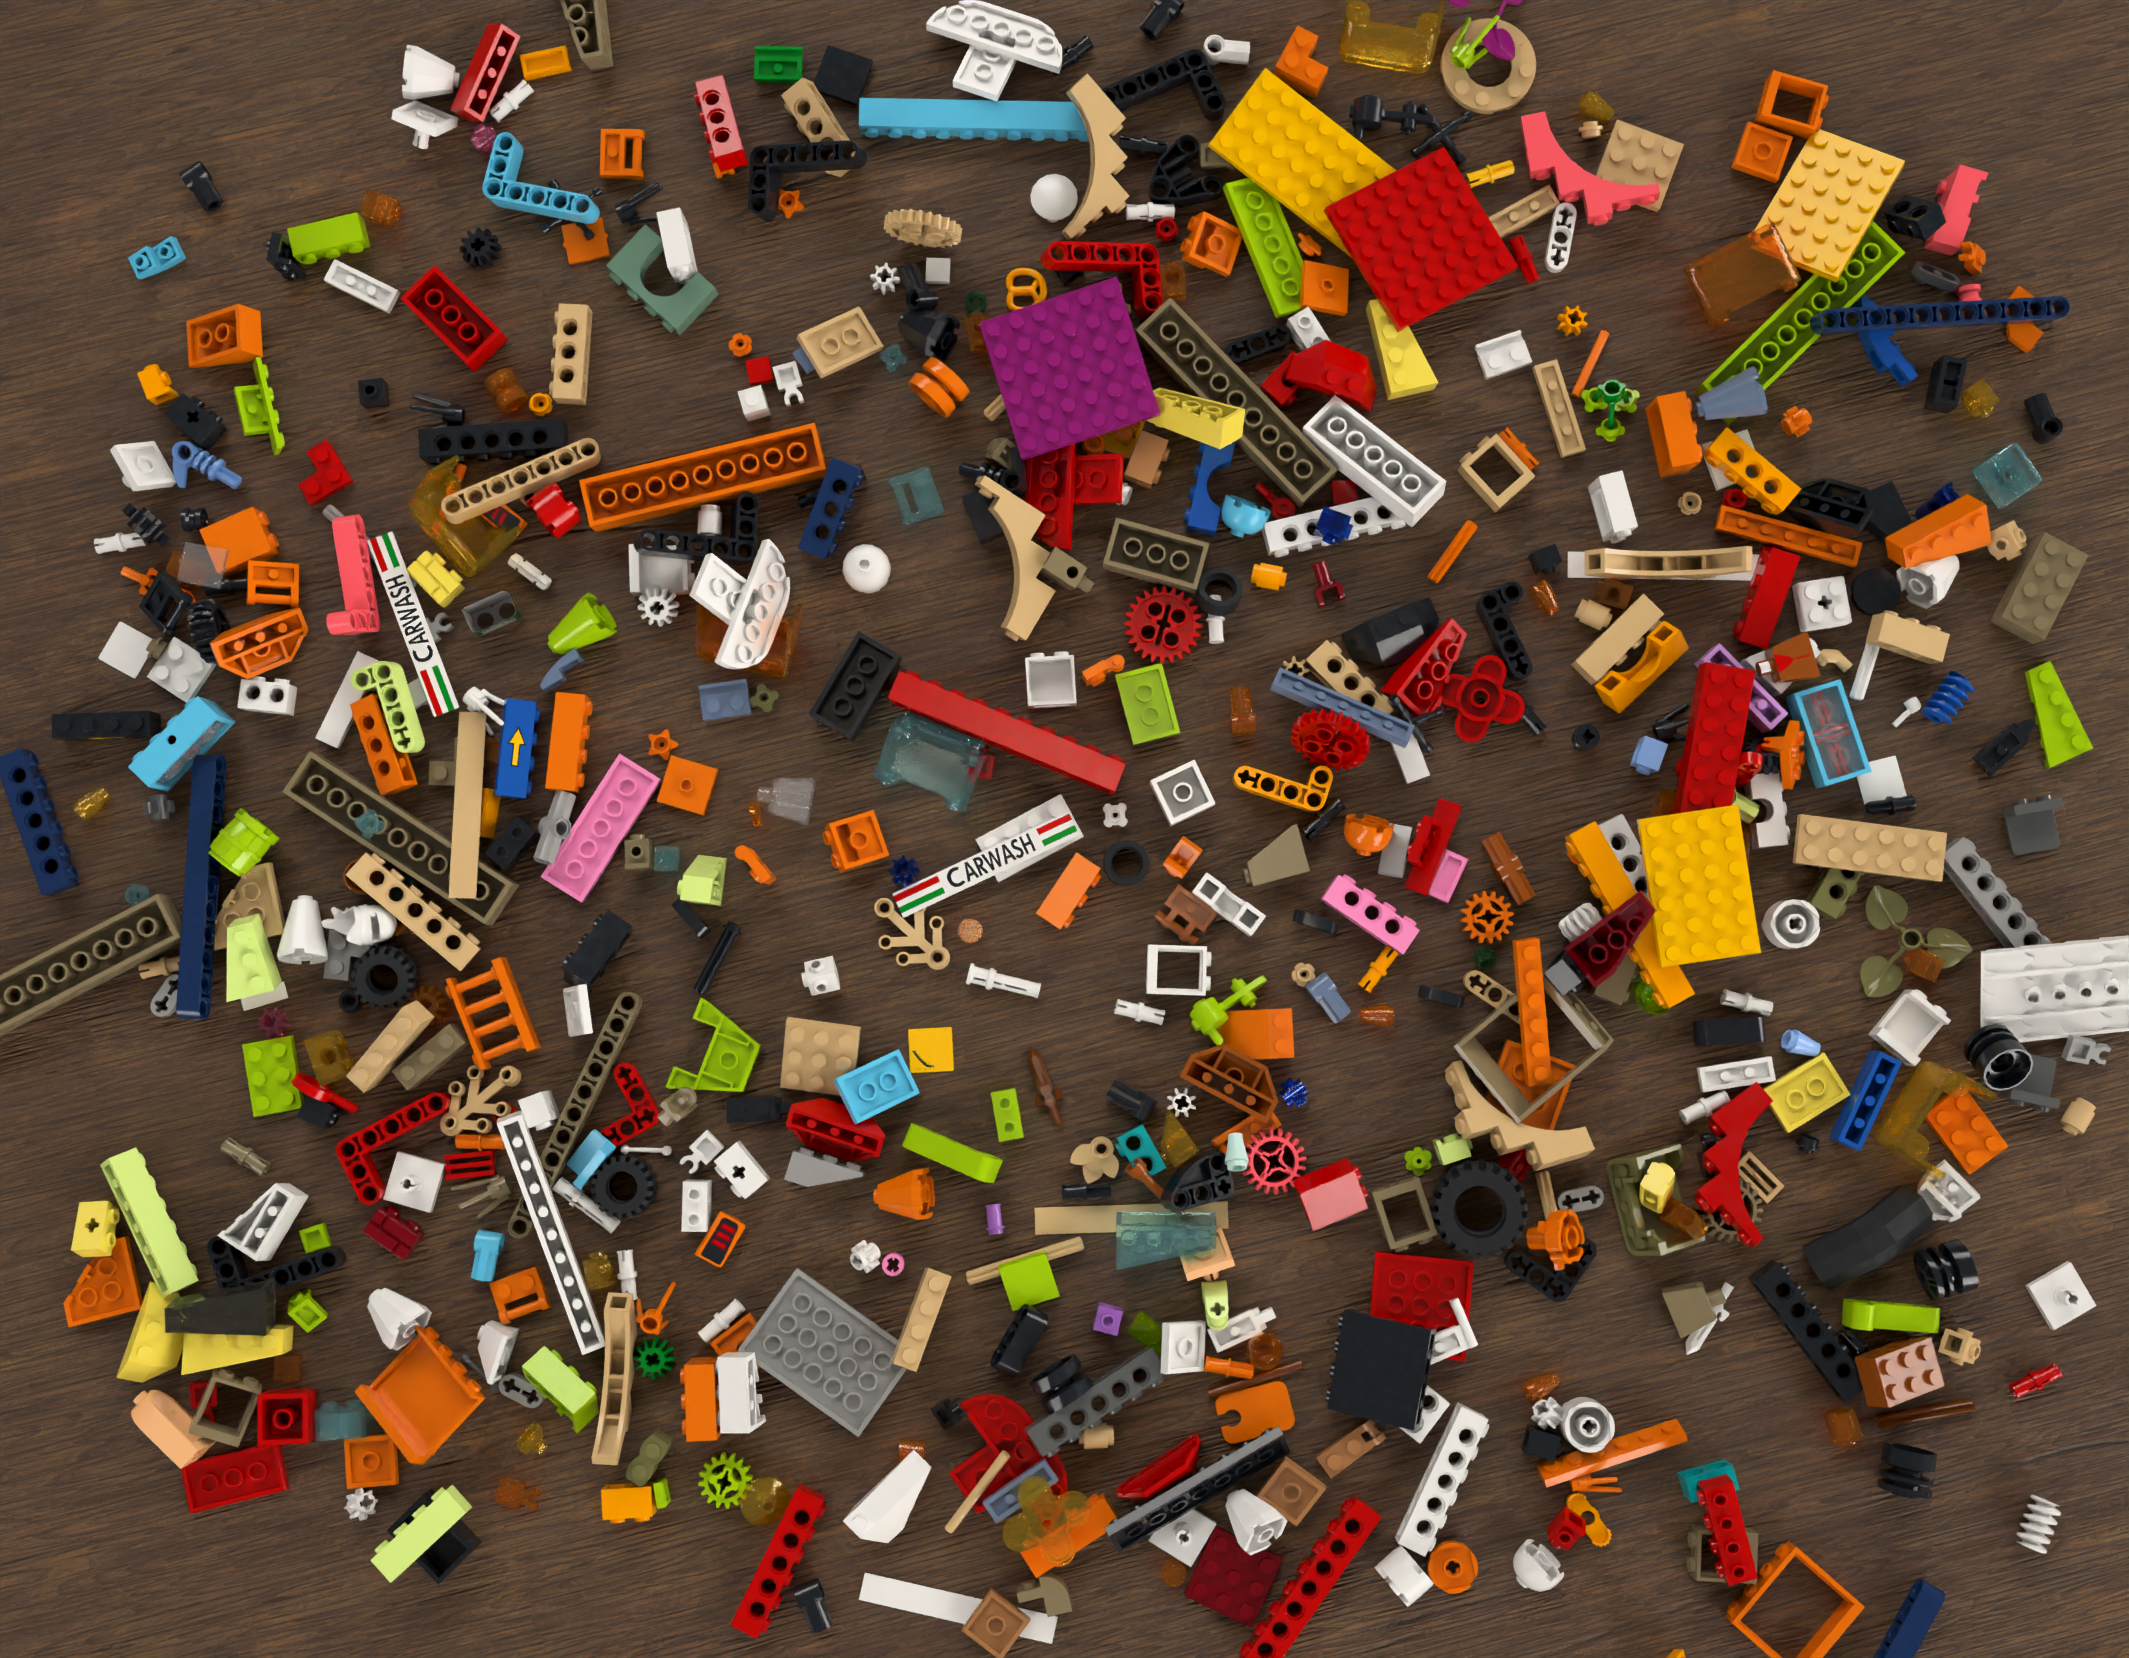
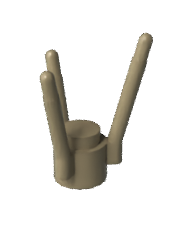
[451,1174,513,1219]

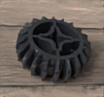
[187,599,231,665]

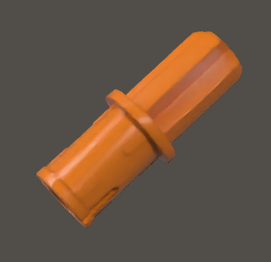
[455,1132,505,1151]
[1204,1356,1254,1379]

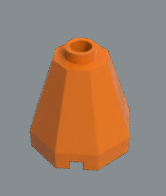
[873,1167,935,1220]

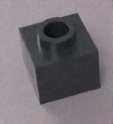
[358,378,389,409]
[1528,544,1562,575]

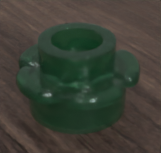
[1473,947,1496,969]

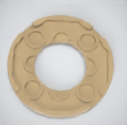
[1440,18,1536,114]

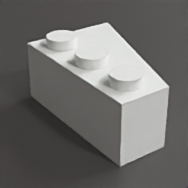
[715,1352,766,1433]

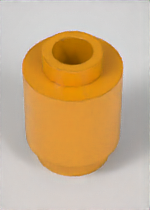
[1250,563,1287,591]

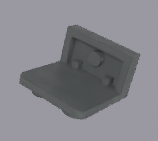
[2002,795,2063,855]
[1998,1054,2061,1112]

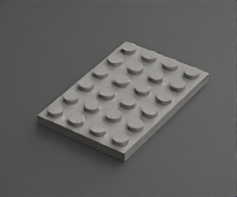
[738,1267,906,1437]

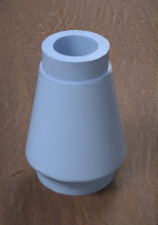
[1781,1029,1821,1057]

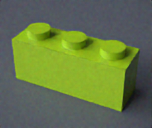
[287,212,370,264]

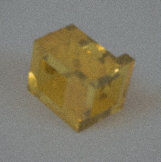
[1960,378,2000,419]
[583,1251,617,1291]

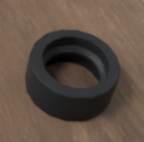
[1195,568,1243,616]
[1103,840,1149,887]

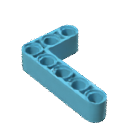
[482,132,600,224]

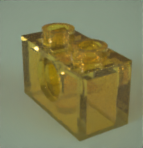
[304,1030,355,1087]

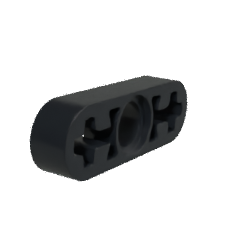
[1224,324,1291,365]

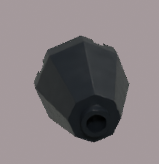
[898,310,960,361]

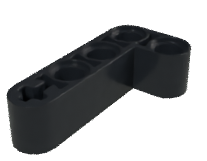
[1475,581,1533,682]

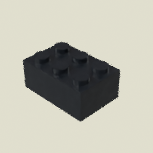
[387,1489,482,1585]

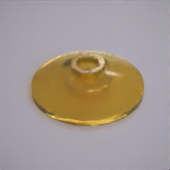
[740,1477,789,1525]

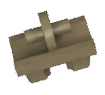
[657,1087,698,1126]

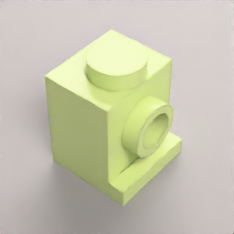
[1432,1133,1473,1165]

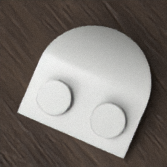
[1917,1159,1980,1222]

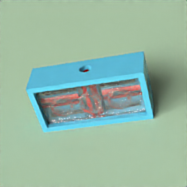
[1785,679,1872,789]
[128,696,235,792]

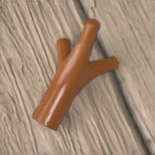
[394,903,422,936]

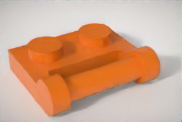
[600,129,645,181]
[246,560,299,608]
[735,845,777,885]
[489,1265,551,1325]

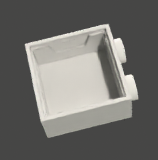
[1025,651,1076,709]

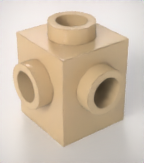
[1987,520,2028,561]
[1938,1327,1981,1366]

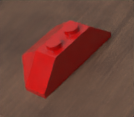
[1285,340,1377,412]
[786,1098,886,1162]
[1115,1432,1201,1503]

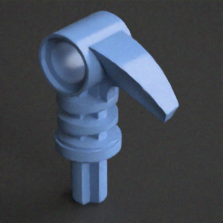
[172,441,242,489]

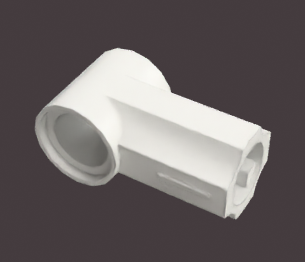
[1202,35,1250,65]

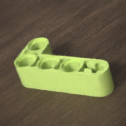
[350,661,425,753]

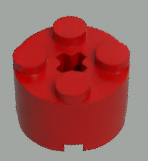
[526,482,582,540]

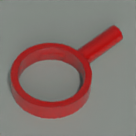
[291,1072,359,1114]

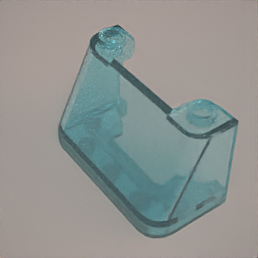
[874,713,989,812]

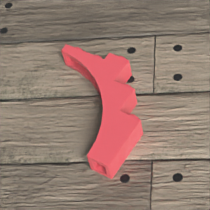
[1520,111,1660,225]

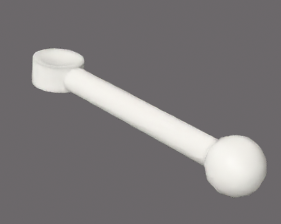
[620,1145,672,1156]

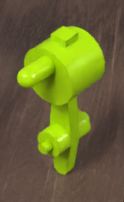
[1190,975,1267,1045]

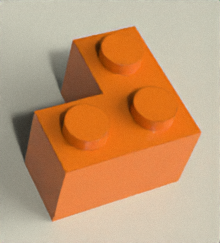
[1274,25,1329,99]

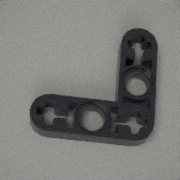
[1504,1238,1597,1302]

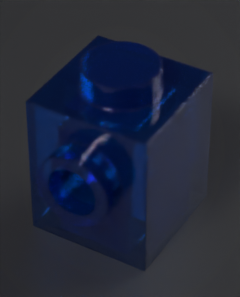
[1313,507,1353,545]

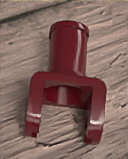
[1311,560,1345,608]

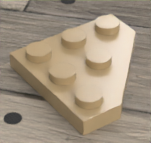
[212,862,285,951]

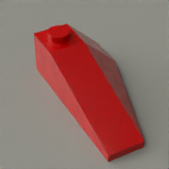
[1381,618,1467,724]

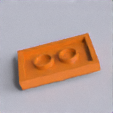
[1922,1086,2008,1175]

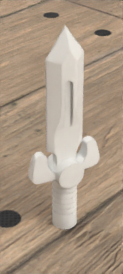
[1686,1282,1734,1355]

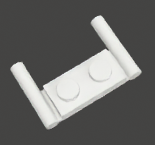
[1431,1298,1478,1365]

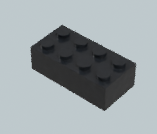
[809,631,902,742]

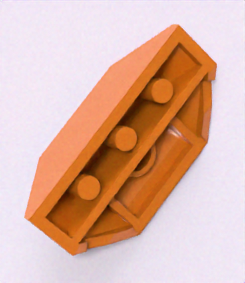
[209,607,309,679]

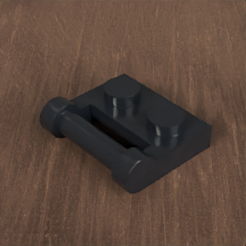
[139,571,193,636]

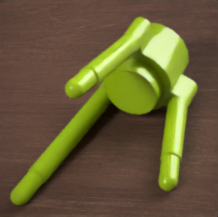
[1450,15,1500,70]

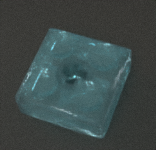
[1972,442,2043,509]

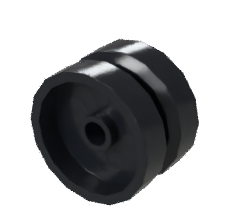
[1030,1354,1094,1414]

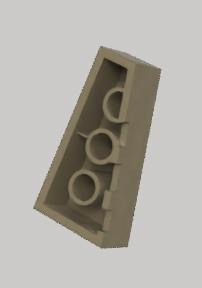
[560,0,613,70]

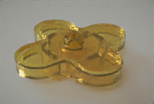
[1002,1476,1091,1567]

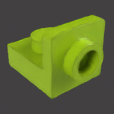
[288,1287,328,1333]

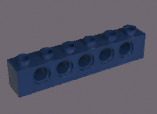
[0,748,80,896]

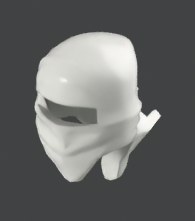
[321,904,397,946]

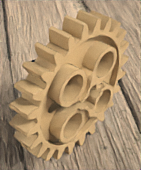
[884,209,962,248]

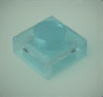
[654,846,680,872]

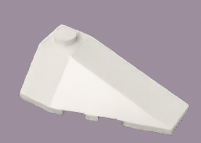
[843,1450,932,1543]

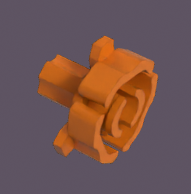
[1526,1210,1585,1270]

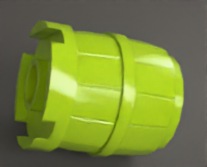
[208,808,280,877]

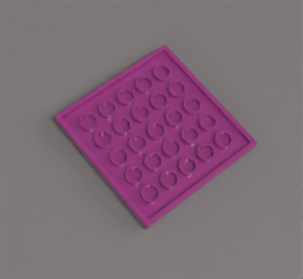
[979,276,1161,460]

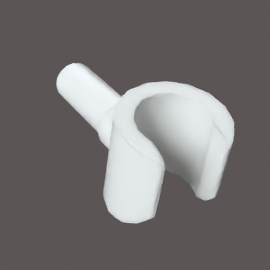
[1892,697,1921,728]

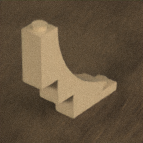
[975,476,1055,642]

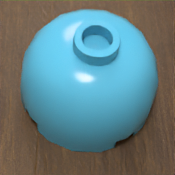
[1221,494,1271,538]

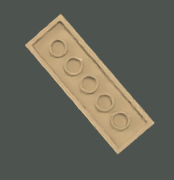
[1793,814,1947,882]

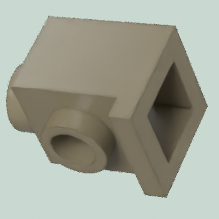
[624,834,654,870]

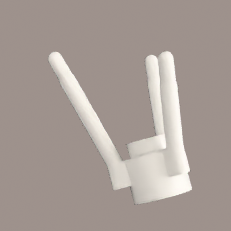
[462,687,504,736]

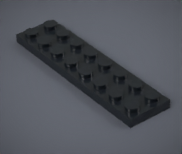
[1105,1426,1290,1553]

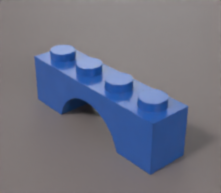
[1183,441,1235,536]

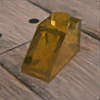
[1159,1109,1199,1167]

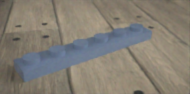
[1270,668,1415,748]

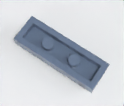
[982,1458,1059,1524]

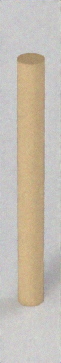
[945,1450,1010,1533]

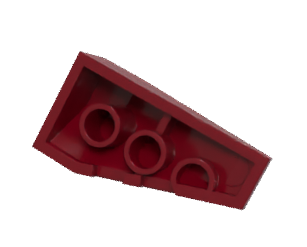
[1564,891,1657,988]

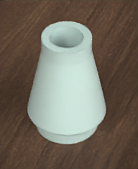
[1225,1133,1249,1171]

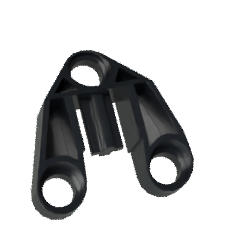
[1149,135,1223,208]

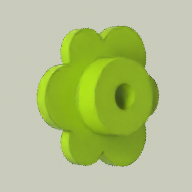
[1404,1147,1432,1176]

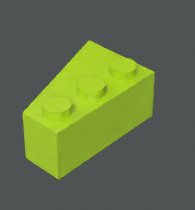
[522,1346,599,1433]

